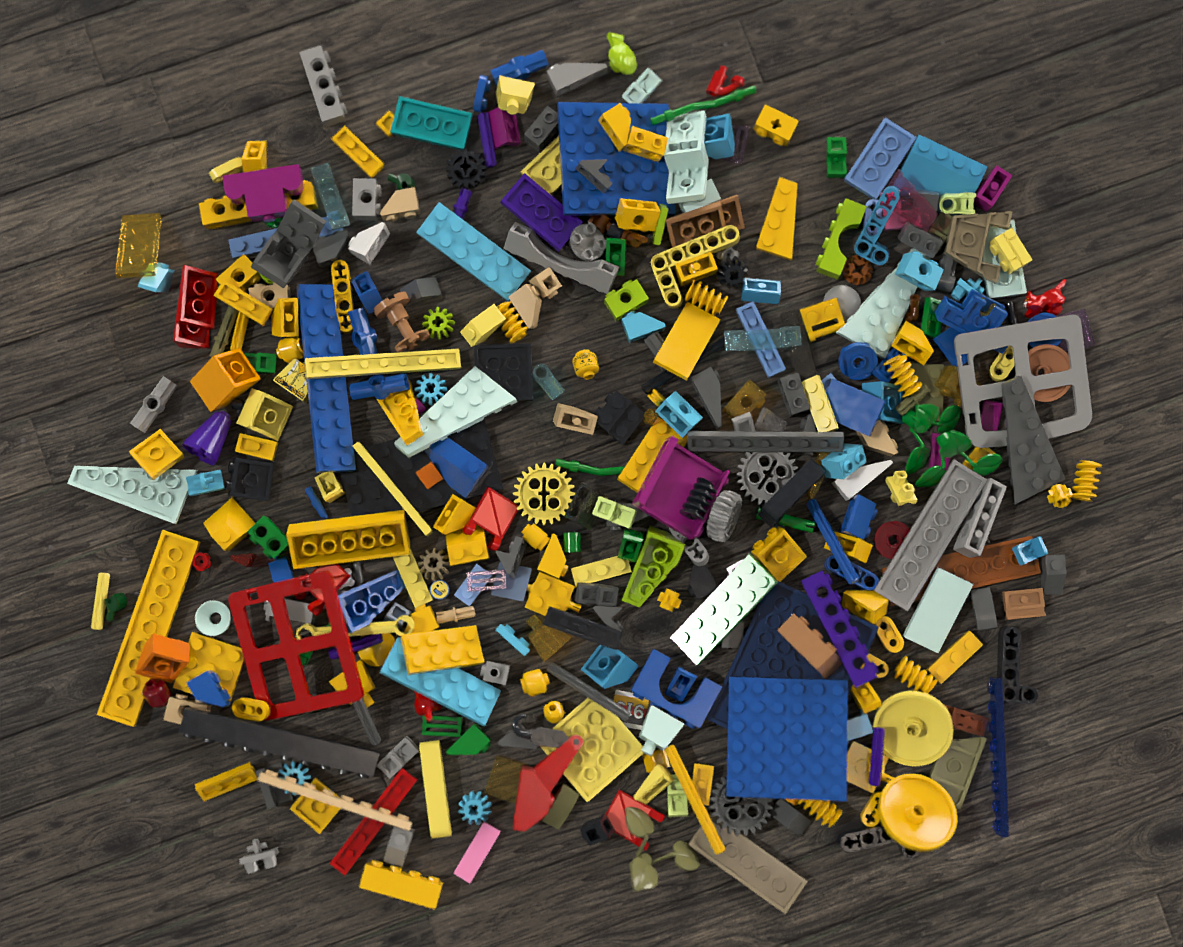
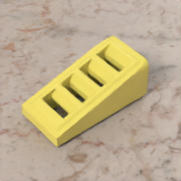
[634,764,674,804]

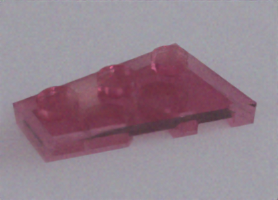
[881,169,938,231]

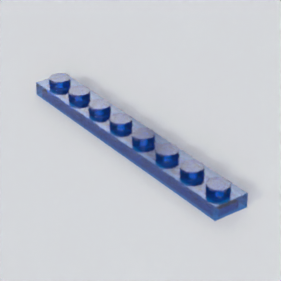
[987,677,1009,837]

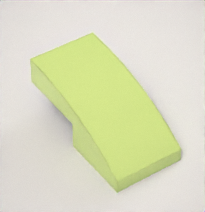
[592,496,637,529]
[667,774,688,817]

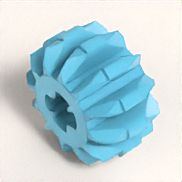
[414,373,448,406]
[279,761,311,795]
[458,791,492,825]

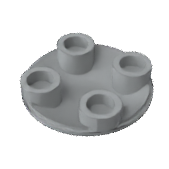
[570,223,606,261]
[823,285,861,323]

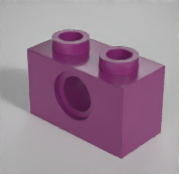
[974,165,1013,212]

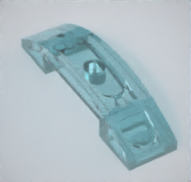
[310,163,350,231]
[724,326,802,351]

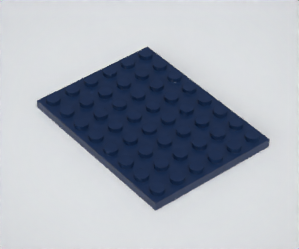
[707,581,879,729]

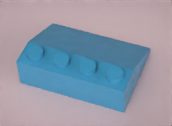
[893,135,987,216]

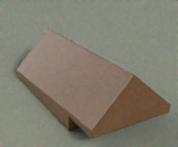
[666,195,745,248]

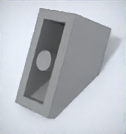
[384,826,415,868]

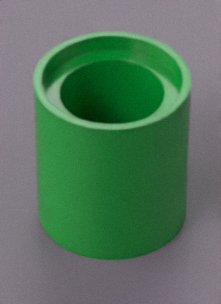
[563,532,581,553]

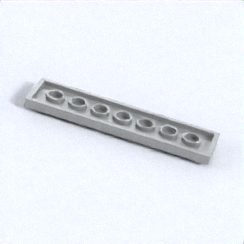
[873,459,987,611]

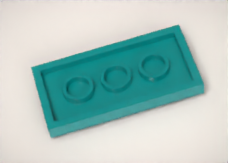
[390,96,473,151]

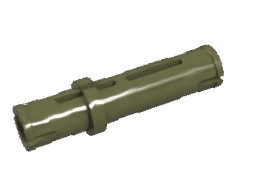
[209,305,238,358]

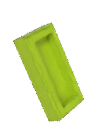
[651,203,669,245]

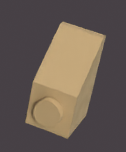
[508,284,542,329]
[553,403,598,435]

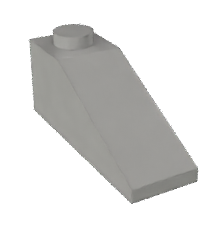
[547,63,607,97]

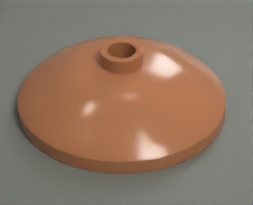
[1028,344,1071,402]

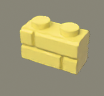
[989,228,1032,275]

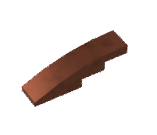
[943,704,988,737]

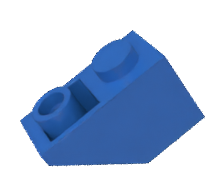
[187,670,231,707]

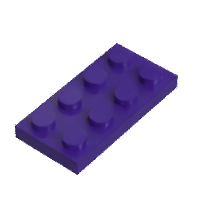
[500,173,583,252]

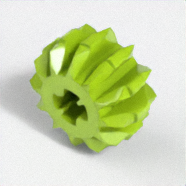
[422,307,455,340]

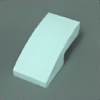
[622,68,662,103]

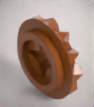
[842,255,873,285]

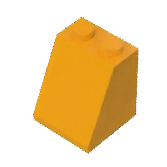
[190,348,261,412]

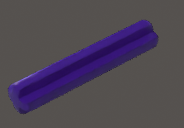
[478,112,497,168]
[329,634,383,659]
[869,727,885,786]

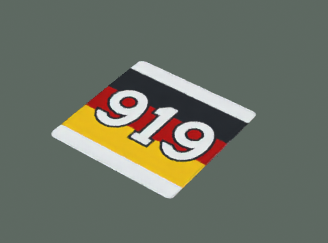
[614,690,649,730]

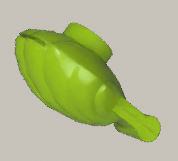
[607,32,637,75]

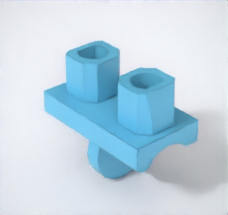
[951,278,985,301]
[186,470,225,496]

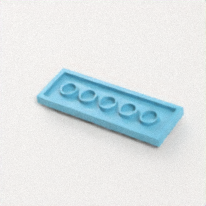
[416,202,531,301]
[380,637,501,726]

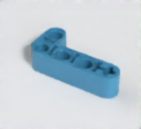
[854,186,900,265]

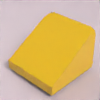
[642,749,670,772]

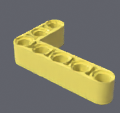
[651,225,740,309]

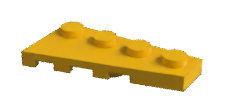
[755,177,797,261]
[377,379,423,446]

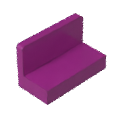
[488,108,521,149]

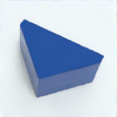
[665,667,697,702]

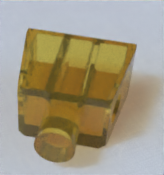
[526,614,572,662]

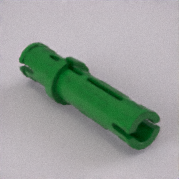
[756,507,815,533]

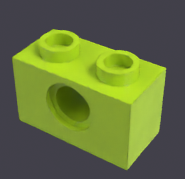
[604,279,649,322]

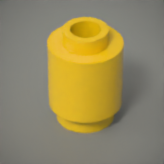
[521,523,550,551]

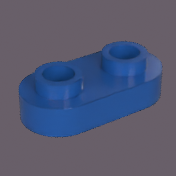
[473,75,491,113]

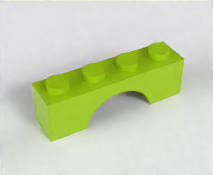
[815,198,867,280]

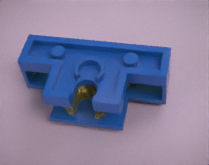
[935,289,1008,354]

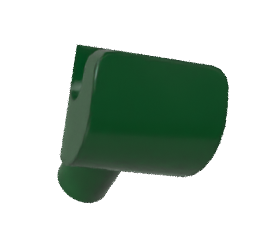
[387,173,416,190]
[104,593,128,621]

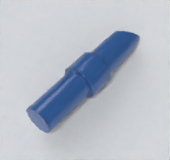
[305,486,328,519]

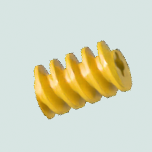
[685,280,728,316]
[497,301,528,344]
[883,355,922,397]
[1071,460,1102,502]
[894,656,938,694]
[798,799,842,827]

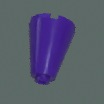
[182,411,232,466]

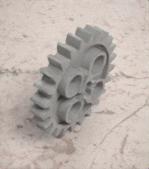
[736,452,798,505]

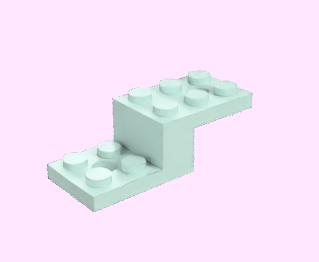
[664,111,709,204]

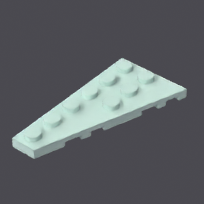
[836,248,931,358]
[394,366,517,457]
[67,466,198,524]

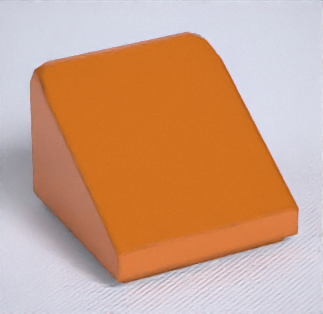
[416,462,443,490]

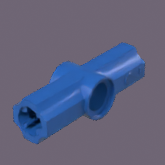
[490,50,549,86]
[348,308,378,355]
[349,374,409,400]

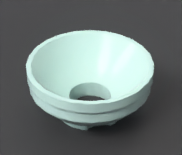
[195,600,231,636]

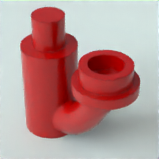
[706,65,745,97]

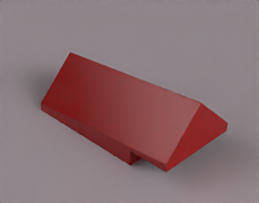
[173,265,218,349]

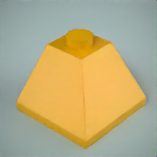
[203,497,255,551]

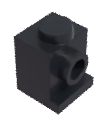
[580,813,615,846]

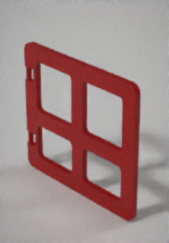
[228,570,364,720]

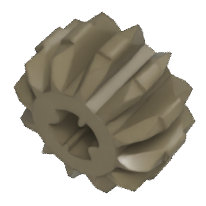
[418,548,451,581]

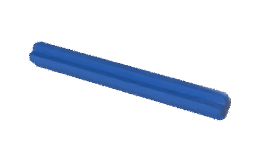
[806,499,859,584]

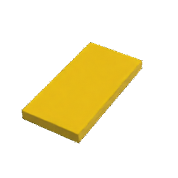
[653,301,721,381]

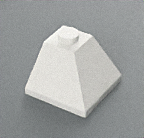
[348,222,390,265]

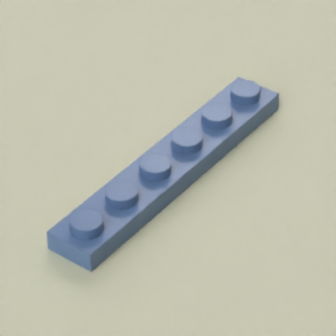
[228,214,343,259]

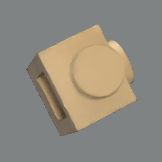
[529,267,562,299]

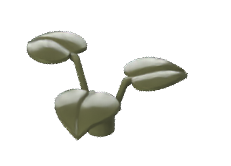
[625,807,700,892]

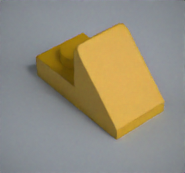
[850,681,882,714]

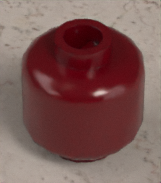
[142,679,172,708]

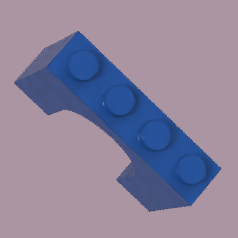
[631,649,722,729]

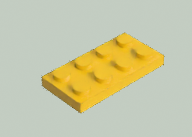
[617,417,688,493]
[400,625,484,675]

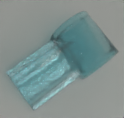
[532,364,565,401]

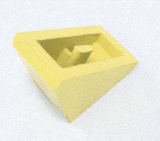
[315,472,345,503]

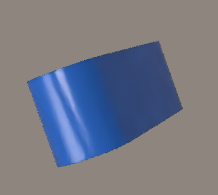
[824,555,879,591]

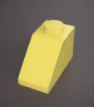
[460,304,506,347]

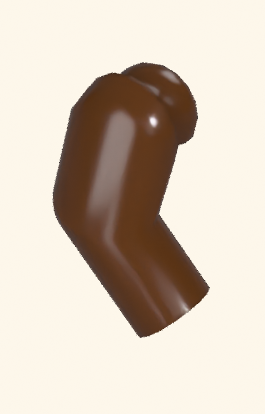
[905,294,920,323]

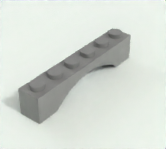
[504,222,619,294]

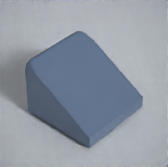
[383,602,411,630]

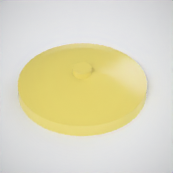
[873,691,953,766]

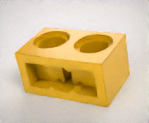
[623,126,668,162]

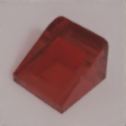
[230,553,257,567]

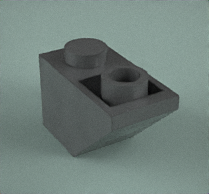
[313,230,351,268]

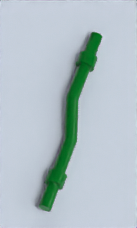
[650,86,757,125]
[555,459,625,476]

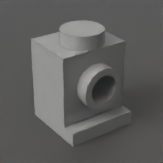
[480,661,510,685]

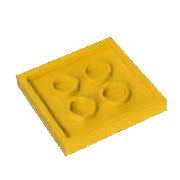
[173,632,245,706]

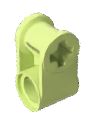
[938,192,976,214]

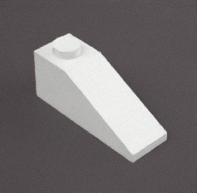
[832,460,893,501]

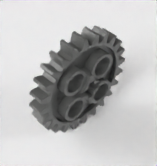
[709,777,773,837]

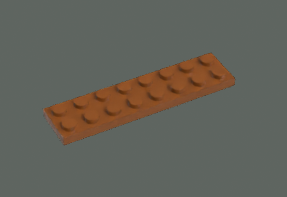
[881,536,1041,606]

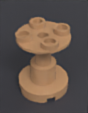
[374,292,431,353]

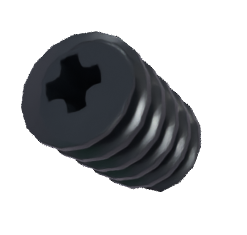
[679,477,717,521]

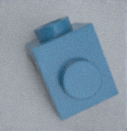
[1012,536,1048,565]

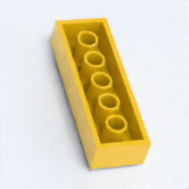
[287,510,411,569]

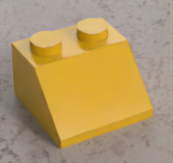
[446,525,490,566]

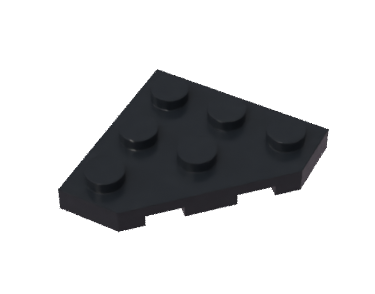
[474,343,533,401]

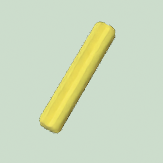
[91,573,110,630]

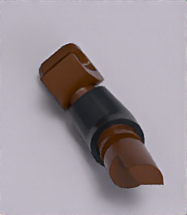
[588,214,649,248]

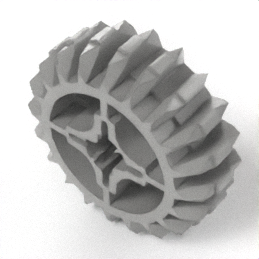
[706,490,742,542]

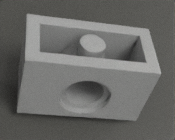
[352,178,381,221]

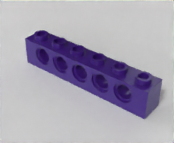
[801,571,879,688]

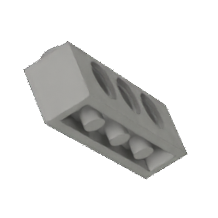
[299,45,347,127]
[953,478,1007,558]

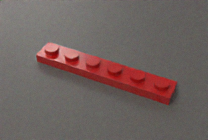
[330,768,418,875]

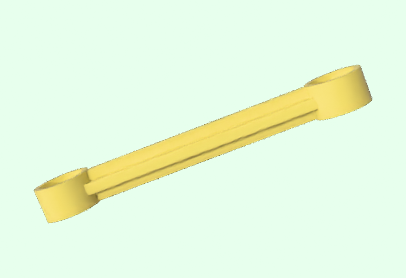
[296,615,414,639]

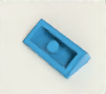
[741,278,781,304]

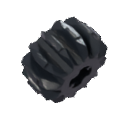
[716,256,748,289]

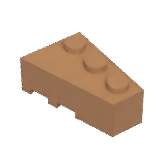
[777,614,842,680]

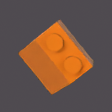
[135,634,190,683]

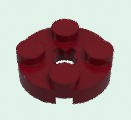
[873,521,910,560]

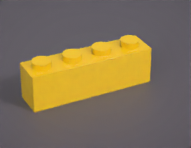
[359,860,443,909]

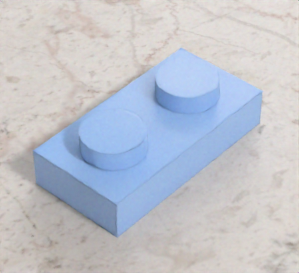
[454,564,492,606]

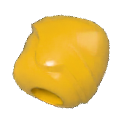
[543,701,565,724]

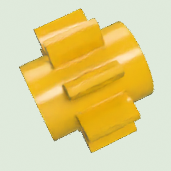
[1047,484,1073,508]
[657,589,682,612]

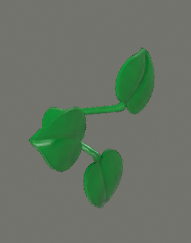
[902,404,961,475]
[915,430,1003,487]

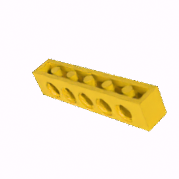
[199,180,318,230]

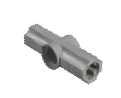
[130,376,178,433]

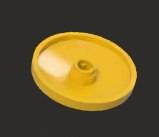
[878,774,957,851]

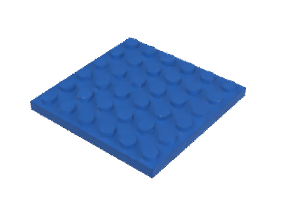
[557,102,676,216]
[727,677,848,801]

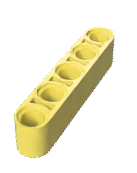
[420,740,452,839]

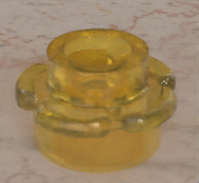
[644,408,661,426]

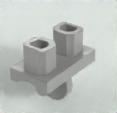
[239,838,279,874]

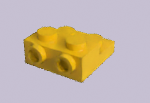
[751,526,807,582]

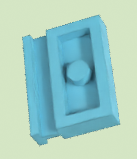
[496,624,530,656]

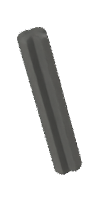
[352,699,381,745]

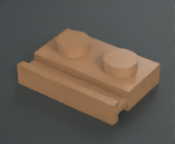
[1002,588,1046,620]

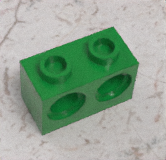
[247,515,289,559]

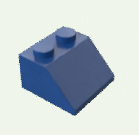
[839,494,877,540]

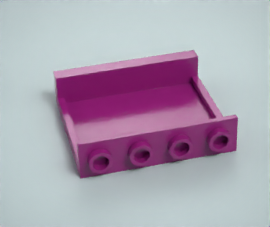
[632,436,730,540]

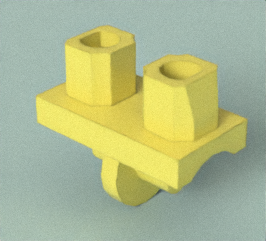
[885,471,917,506]

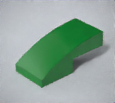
[826,137,847,178]
[244,353,277,374]

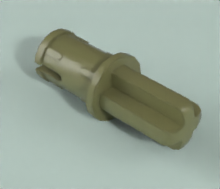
[895,383,931,416]

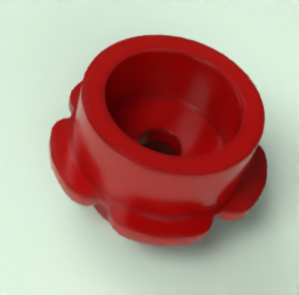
[192,552,211,571]

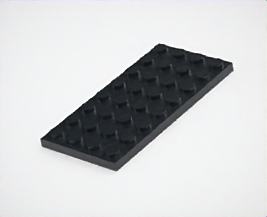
[340,418,503,516]

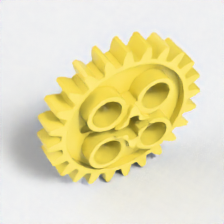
[513,463,575,525]

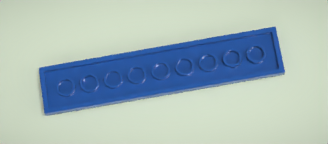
[296,284,356,473]

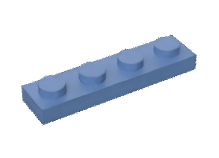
[735,301,786,378]

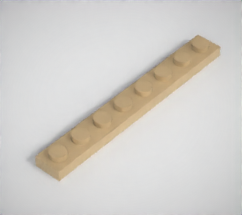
[258,770,412,831]

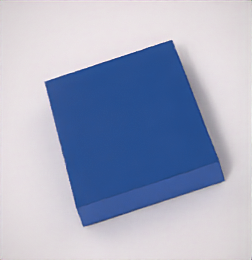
[826,378,886,437]

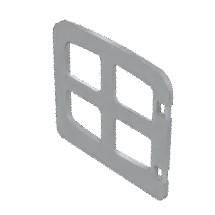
[954,315,1092,448]

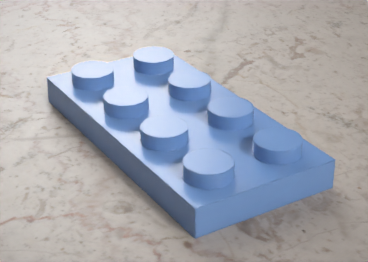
[844,118,917,199]

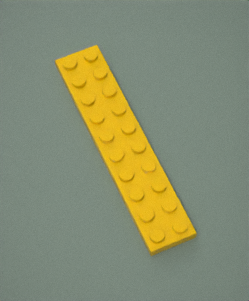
[97,530,201,727]

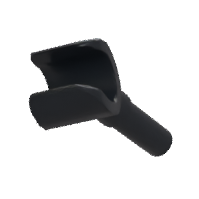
[232,399,245,426]

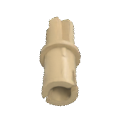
[436,606,476,624]

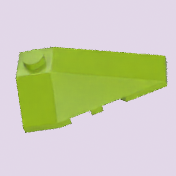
[622,526,685,607]

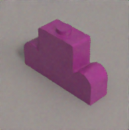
[222,164,304,222]

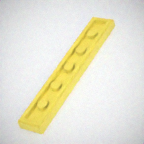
[353,442,433,536]

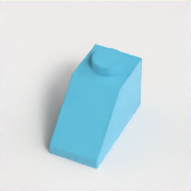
[138,262,174,292]
[621,311,666,343]

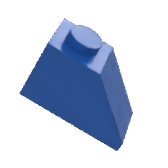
[350,271,383,314]

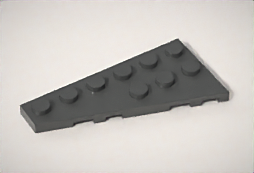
[1001,375,1065,504]

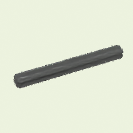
[547,662,631,721]

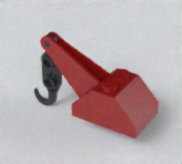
[512,714,583,831]

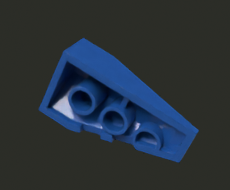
[424,438,488,498]
[338,569,406,633]

